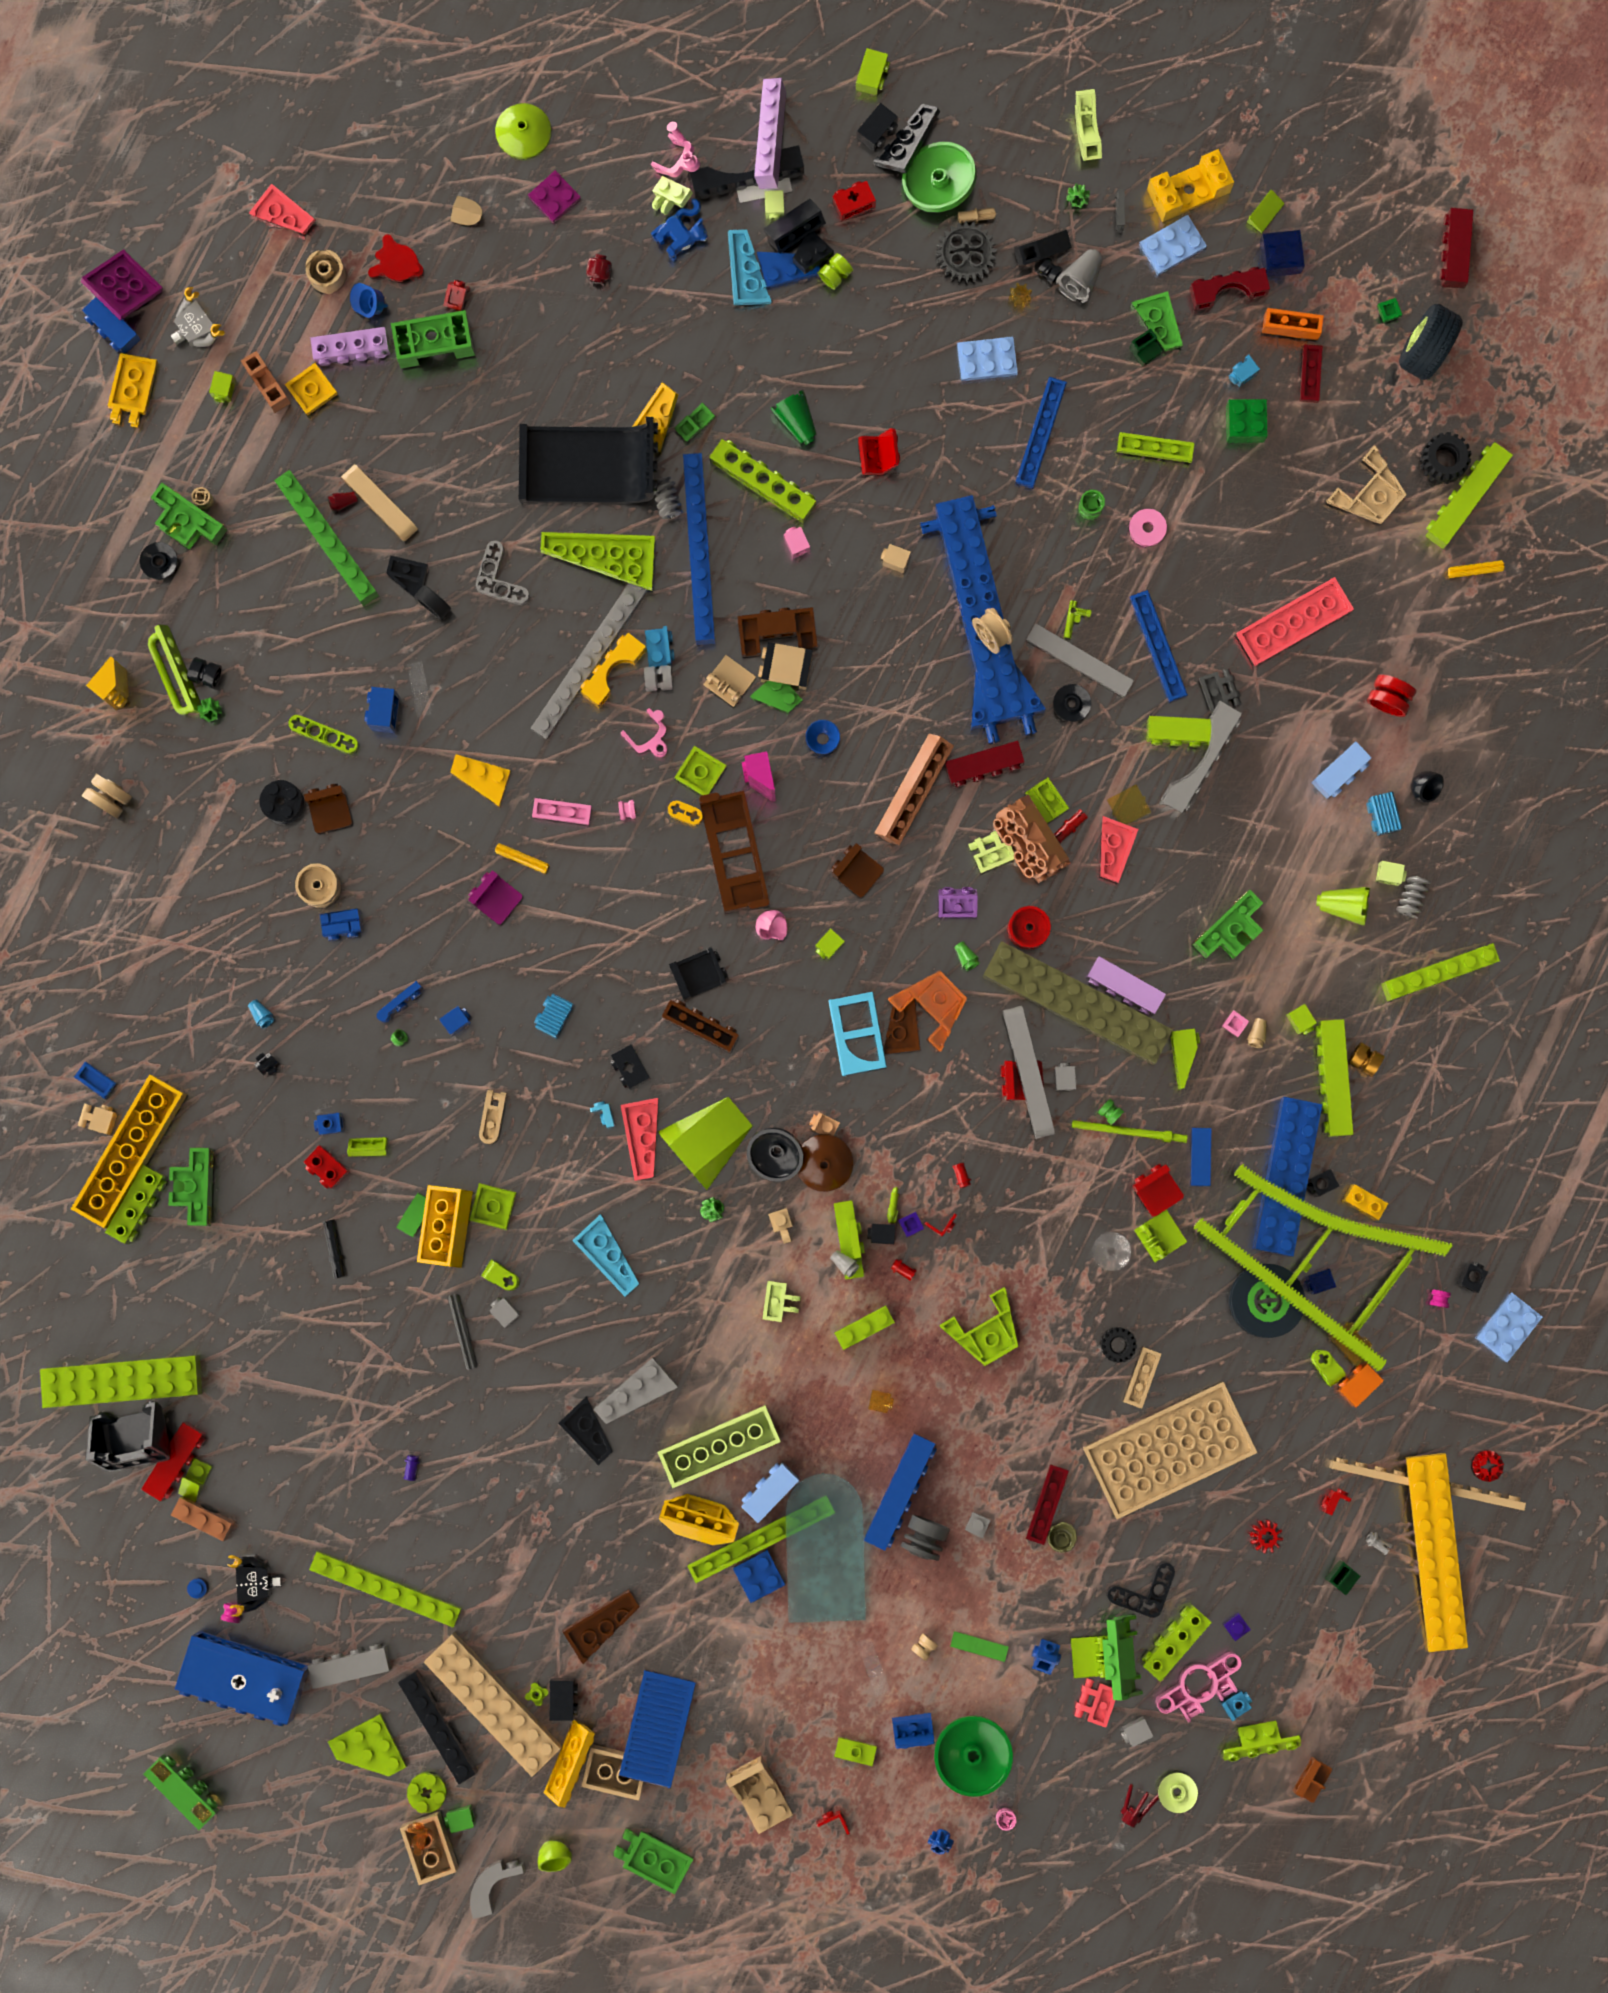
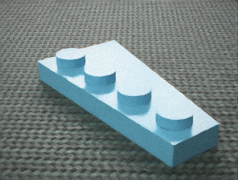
[728,230,772,305]

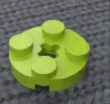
[407,1772,447,1813]

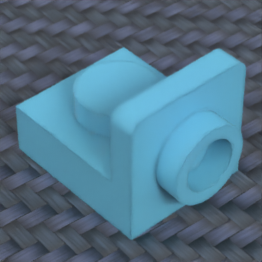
[590,1101,616,1129]

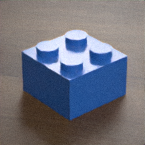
[365,687,400,734]

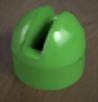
[391,1029,408,1046]

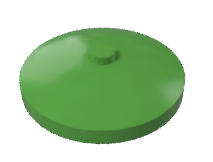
[902,142,977,212]

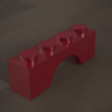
[1189,267,1270,311]

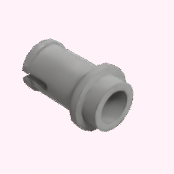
[1365,1532,1392,1555]

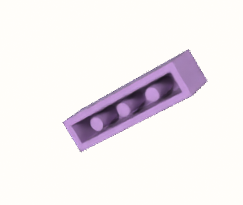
[1086,956,1166,1016]

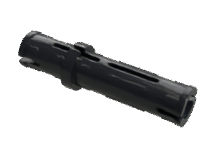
[322,1219,346,1279]

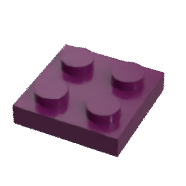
[528,170,581,224]

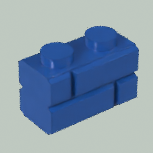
[320,908,363,941]

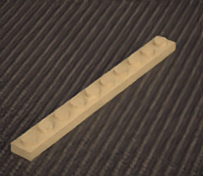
[1329,1458,1526,1511]

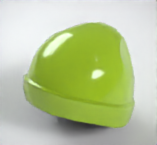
[538,1840,572,1872]

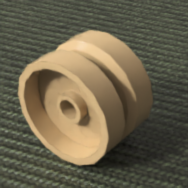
[82,774,132,819]
[295,863,341,908]

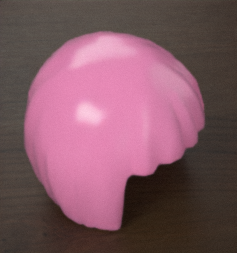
[755,910,788,940]

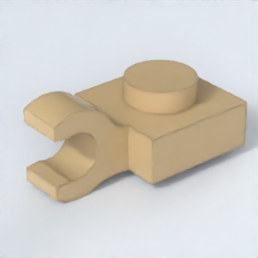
[768,1208,793,1244]

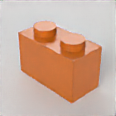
[1337,1363,1384,1408]

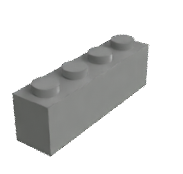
[307,1644,392,1689]

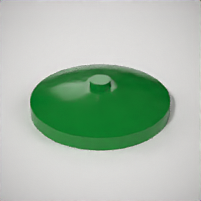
[934,1715,1013,1797]

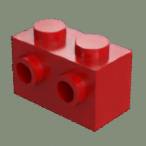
[304,1145,350,1189]

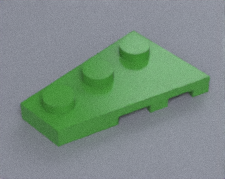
[1132,291,1183,352]

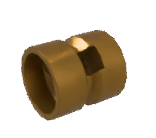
[1348,1042,1385,1077]

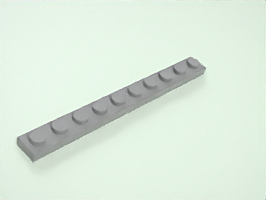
[531,583,648,740]

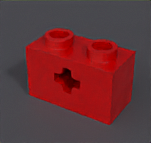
[832,181,876,222]

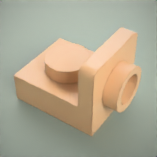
[809,1112,840,1135]

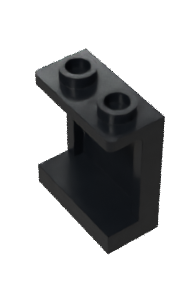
[669,947,728,1001]

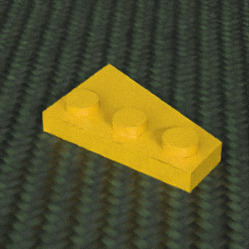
[632,383,679,452]
[450,754,511,807]

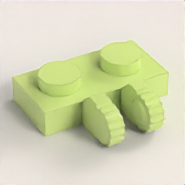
[652,176,693,214]
[762,1281,801,1322]

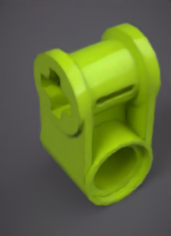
[481,1259,520,1291]
[1311,1350,1346,1387]

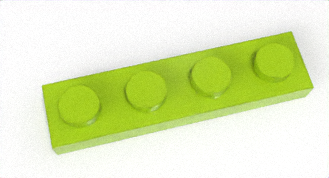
[1117,432,1194,463]

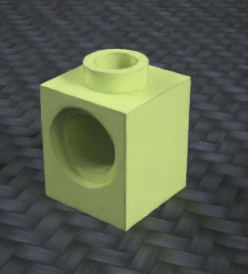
[765,190,784,221]
[1375,861,1407,886]

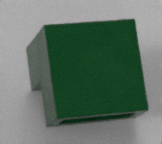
[1129,328,1163,367]
[1325,1560,1361,1595]

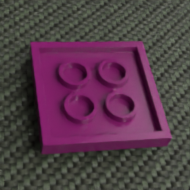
[81,249,163,321]

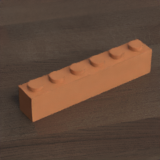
[875,734,954,845]

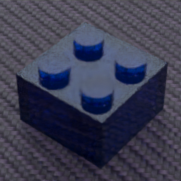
[1260,230,1305,277]

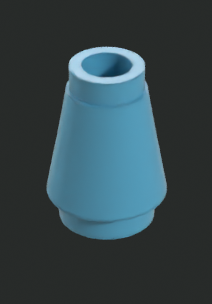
[248,999,274,1029]

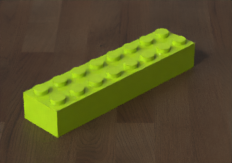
[40,1355,202,1408]

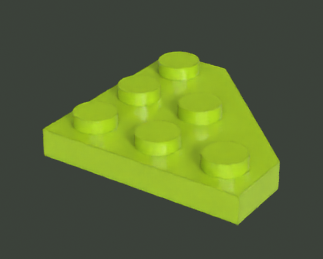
[328,1714,407,1777]

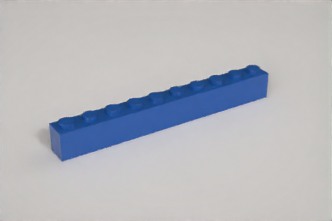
[683,453,715,645]

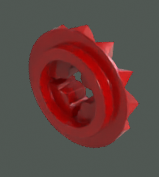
[1472,1450,1504,1482]

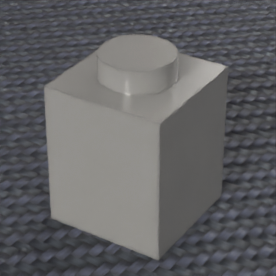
[1054,1063,1076,1091]
[489,1298,521,1328]
[1121,1716,1153,1747]

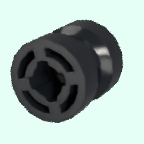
[1037,258,1063,284]

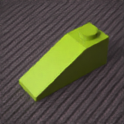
[1170,1028,1200,1090]

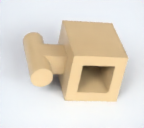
[78,1103,118,1135]

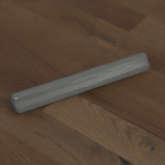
[448,1294,477,1370]

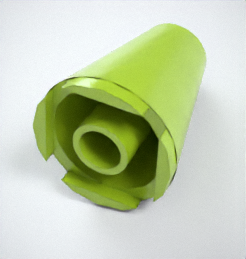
[1316,887,1370,925]

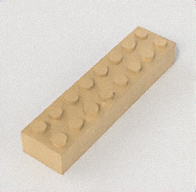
[424,1632,562,1777]

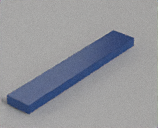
[1015,376,1067,489]
[1130,590,1188,703]

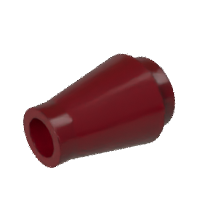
[328,491,357,512]

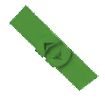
[950,1631,1009,1662]

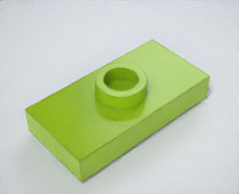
[347,1137,388,1157]
[834,1737,877,1766]

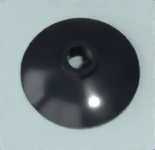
[139,542,178,580]
[1053,684,1091,722]

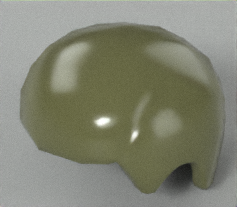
[1047,1522,1078,1553]

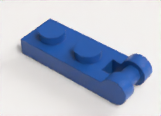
[377,981,424,1023]

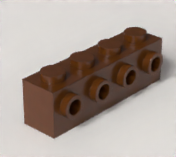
[661,999,739,1054]

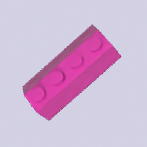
[742,751,776,802]

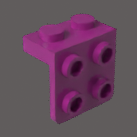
[468,870,523,925]

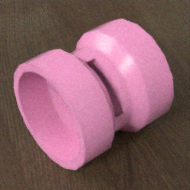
[996,1807,1016,1831]

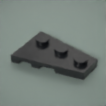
[558,1396,612,1466]

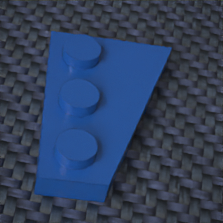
[757,252,820,289]

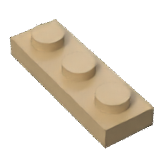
[1123,1347,1162,1409]

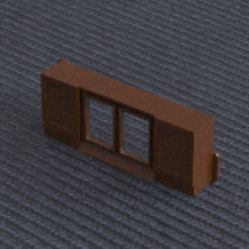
[699,790,770,914]

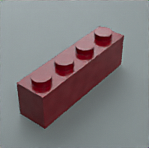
[1439,208,1474,289]
[944,740,1025,788]

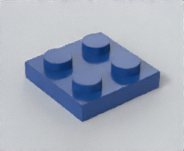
[733,1550,785,1603]

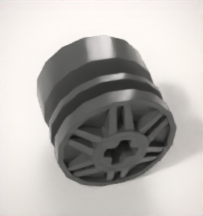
[901,1514,950,1561]

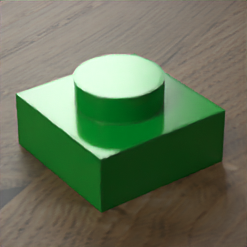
[1377,298,1402,323]

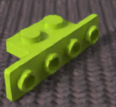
[834,1201,865,1279]
[1223,1721,1301,1762]

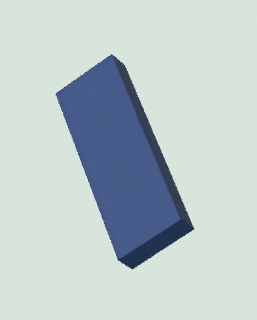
[1190,1128,1212,1186]

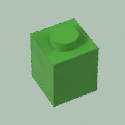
[444,1805,476,1833]

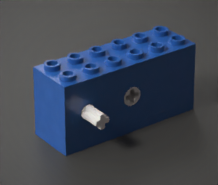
[175,1631,309,1726]

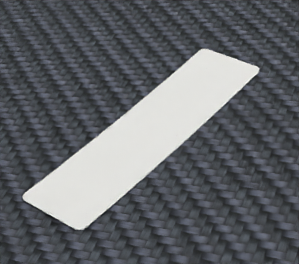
[737,178,792,203]

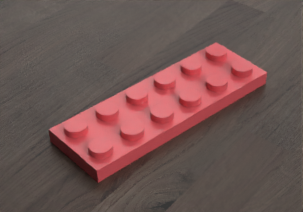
[1236,577,1354,666]

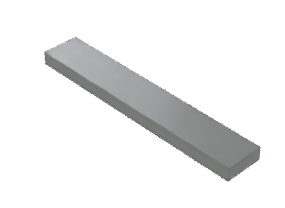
[1026,624,1134,698]

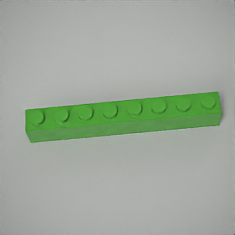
[274,470,379,606]

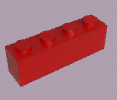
[141,1421,206,1502]

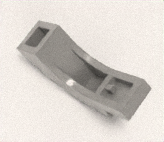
[470,1859,525,1919]

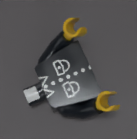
[227,1555,282,1617]

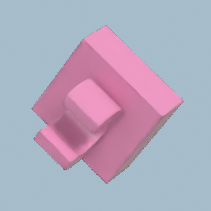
[1222,1010,1249,1038]

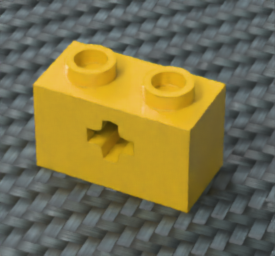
[1341,1184,1388,1221]

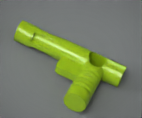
[1064,600,1092,639]

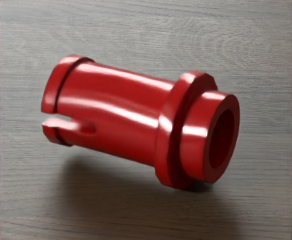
[952,1163,972,1188]
[890,1259,916,1281]

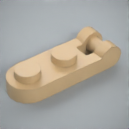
[479,1089,507,1144]

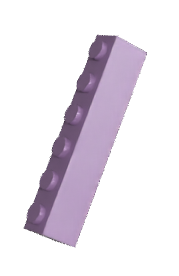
[754,78,786,189]

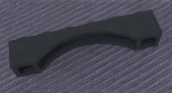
[690,145,804,199]
[398,1669,478,1784]

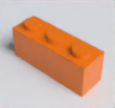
[1262,308,1324,340]

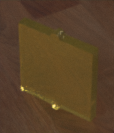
[1107,785,1151,825]

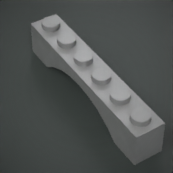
[1161,701,1242,813]

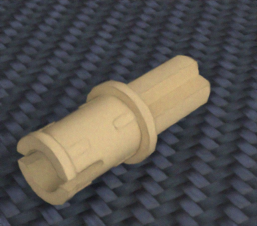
[958,208,996,224]

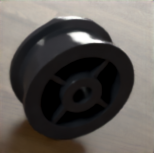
[259,780,305,824]

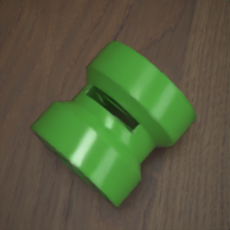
[1097,1098,1124,1125]

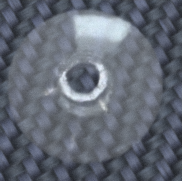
[1092,1232,1131,1271]

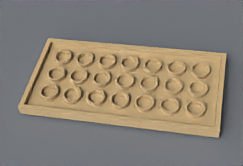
[1083,1382,1257,1519]

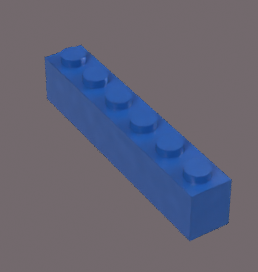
[864,1433,937,1551]

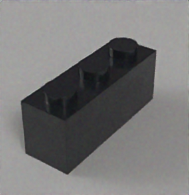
[764,199,826,254]

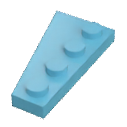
[572,1214,639,1297]

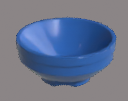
[806,720,840,755]

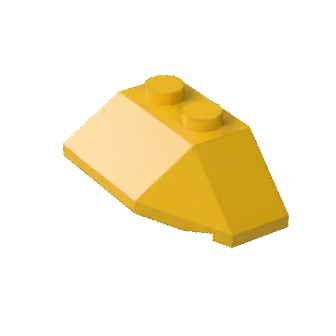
[659,1494,739,1545]

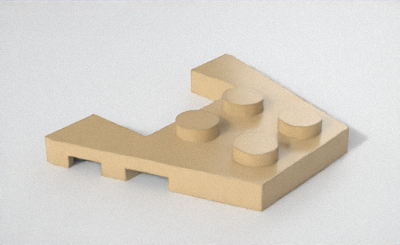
[1326,445,1407,524]

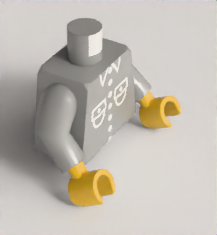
[170,287,225,347]

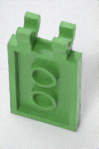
[613,1828,693,1895]

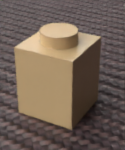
[880,544,911,573]

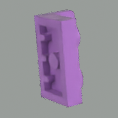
[938,887,977,917]

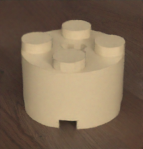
[305,250,347,294]

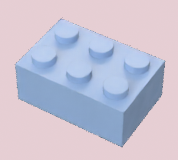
[741,1462,799,1523]

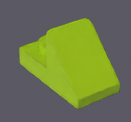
[178,1458,213,1502]

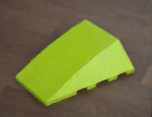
[658,1097,753,1190]

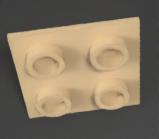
[703,655,756,707]

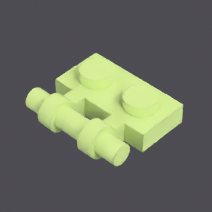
[968,831,1015,874]

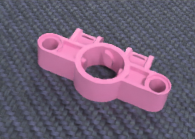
[1155,1652,1241,1723]

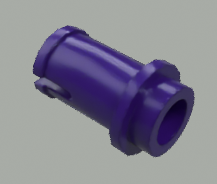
[403,1455,420,1481]

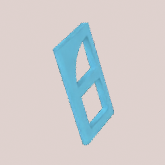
[828,992,887,1076]

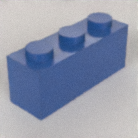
[82,297,141,354]

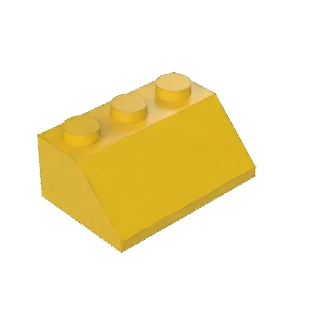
[86,656,129,710]

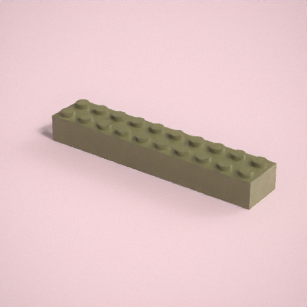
[983,941,1173,1065]

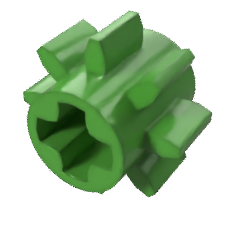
[1067,183,1090,208]
[197,697,222,722]
[700,1197,724,1222]

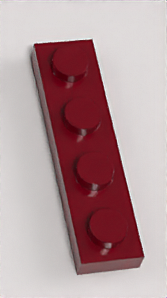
[1025,1464,1069,1545]

